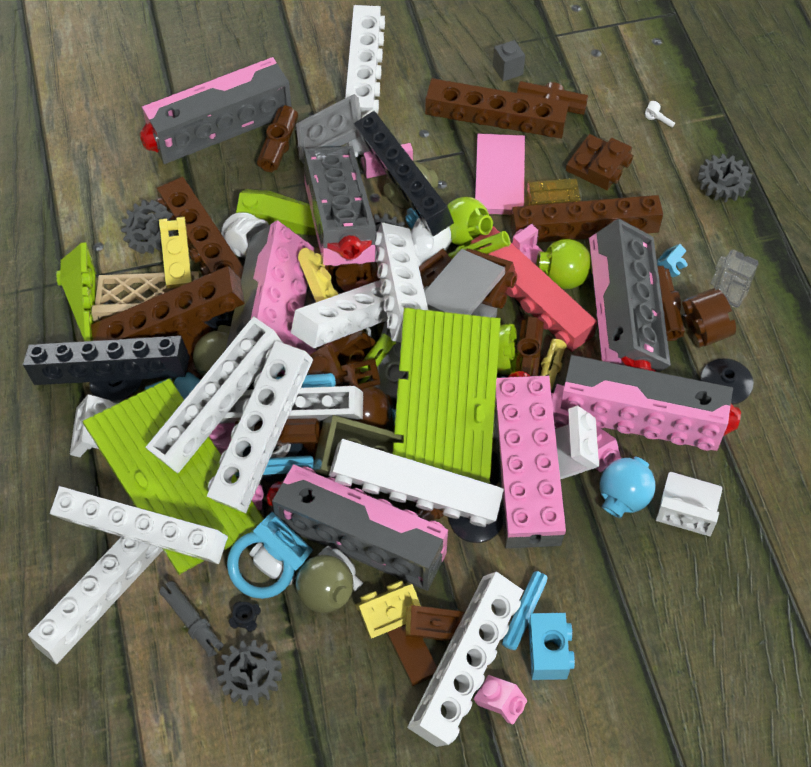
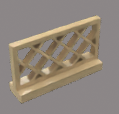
[91,271,200,323]

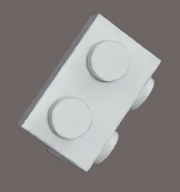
[555,405,599,480]

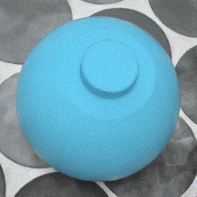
[600,457,656,518]

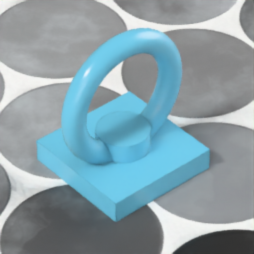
[227,512,313,599]

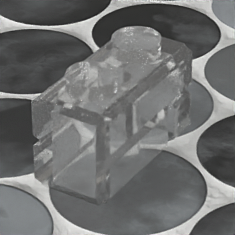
[711,249,759,308]

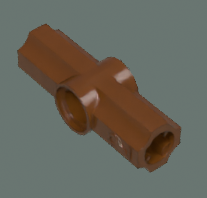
[517,81,588,115]
[257,105,298,173]
[657,266,685,341]
[515,317,544,376]
[233,418,320,446]

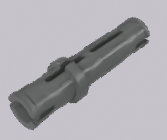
[159,581,224,657]

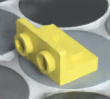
[355,580,421,639]

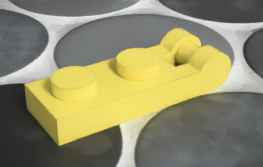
[159,217,192,288]
[298,248,339,302]

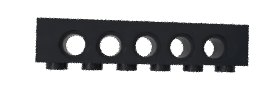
[354,110,454,236]
[23,336,190,385]

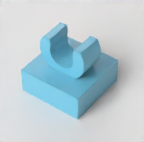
[657,244,687,277]

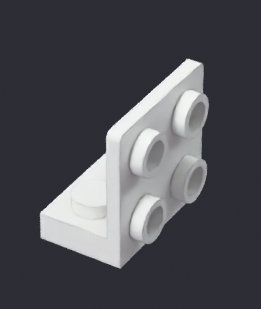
[70,394,119,457]
[656,472,722,537]

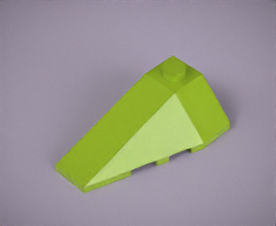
[236,189,316,235]
[56,242,96,342]

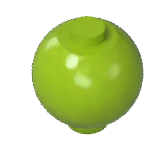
[447,197,493,247]
[536,239,593,289]

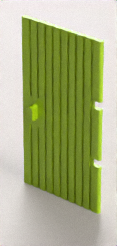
[393,308,501,484]
[83,379,264,575]

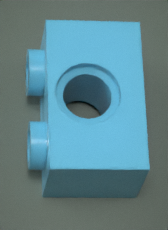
[528,613,575,680]

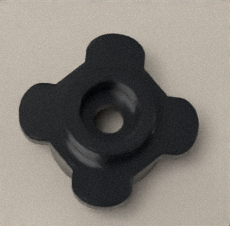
[229,601,261,632]

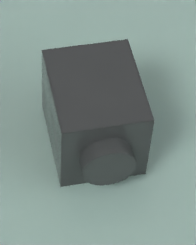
[493,40,525,81]

